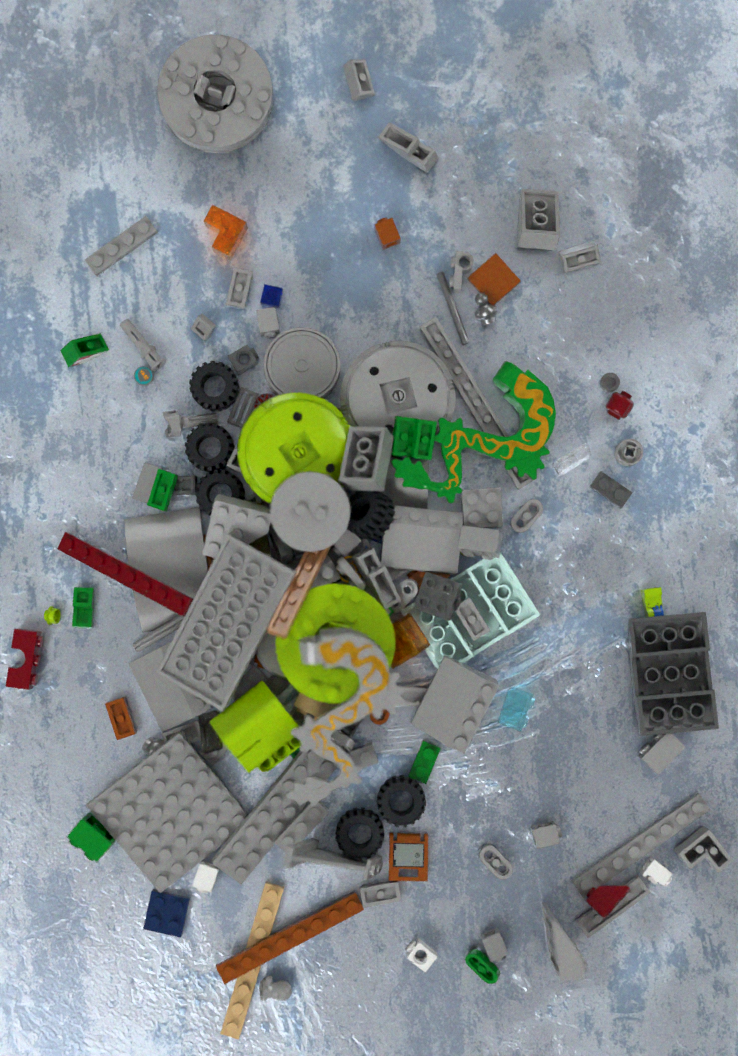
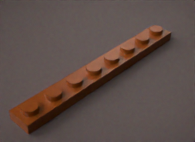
[216,891,364,985]

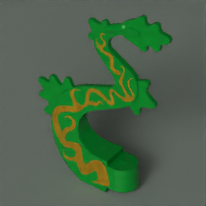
[391,361,556,503]

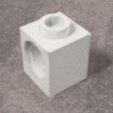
[193,860,219,893]
[406,938,437,973]

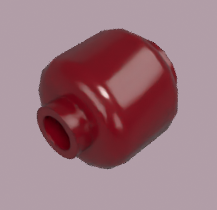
[605,390,634,420]

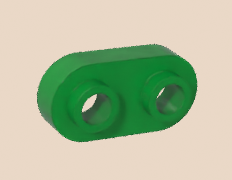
[465,949,500,984]

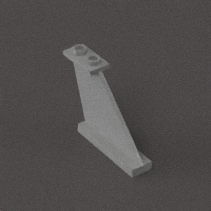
[282,838,383,880]

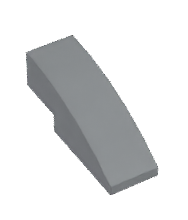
[378,122,438,173]
[352,548,401,610]

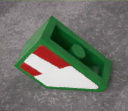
[60,333,109,367]

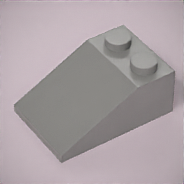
[518,189,560,250]

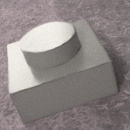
[191,313,216,341]

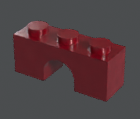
[6,628,43,690]

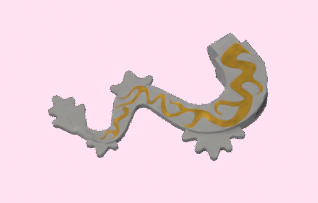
[286,628,408,806]

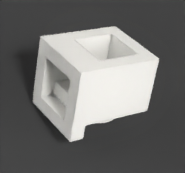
[639,856,673,887]

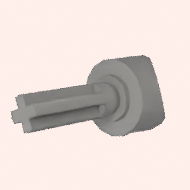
[163,410,218,437]

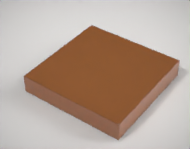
[467,253,521,305]

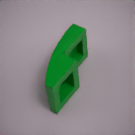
[72,587,94,629]

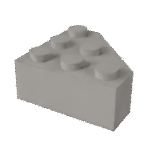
[202,494,271,558]

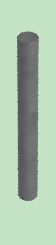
[436,272,469,345]

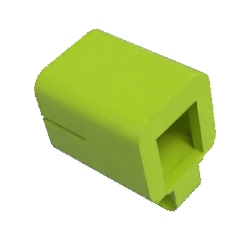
[209,680,301,773]

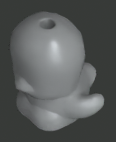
[259,975,292,1001]

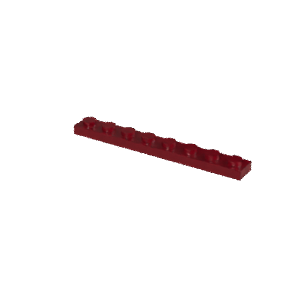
[57,532,193,616]

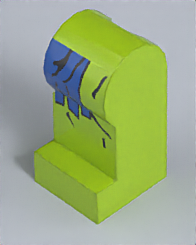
[640,587,664,617]

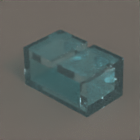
[497,686,535,731]

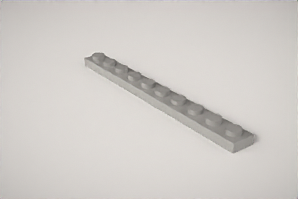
[420,317,534,490]

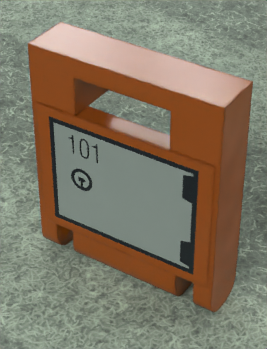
[389,833,428,881]

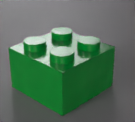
[67,813,116,862]

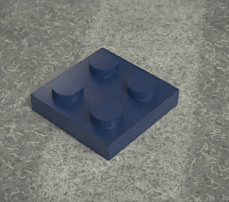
[143,889,190,938]

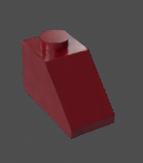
[586,885,630,919]

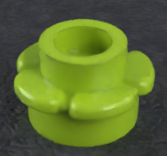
[44,606,61,625]

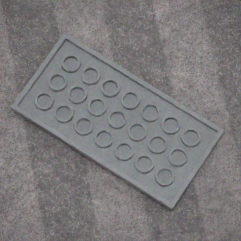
[156,534,297,711]

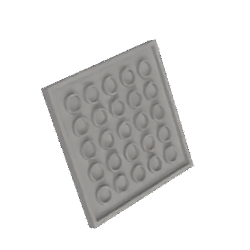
[87,731,248,893]

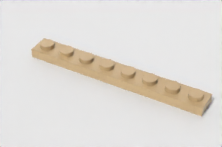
[220,882,284,1040]

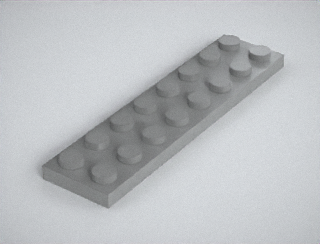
[211,749,338,885]

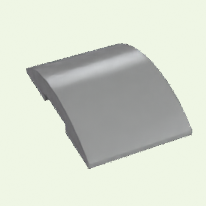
[124,507,208,632]

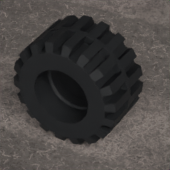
[189,361,239,412]
[185,423,235,472]
[195,470,245,516]
[347,490,395,540]
[377,775,426,827]
[335,807,384,860]

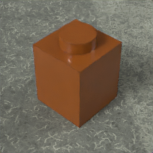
[375,217,401,250]

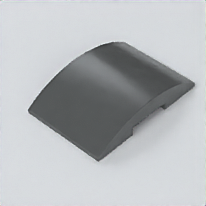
[628,612,719,736]

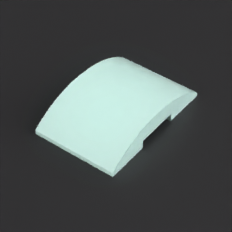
[401,552,540,669]

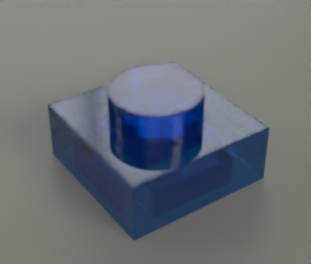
[260,284,283,308]

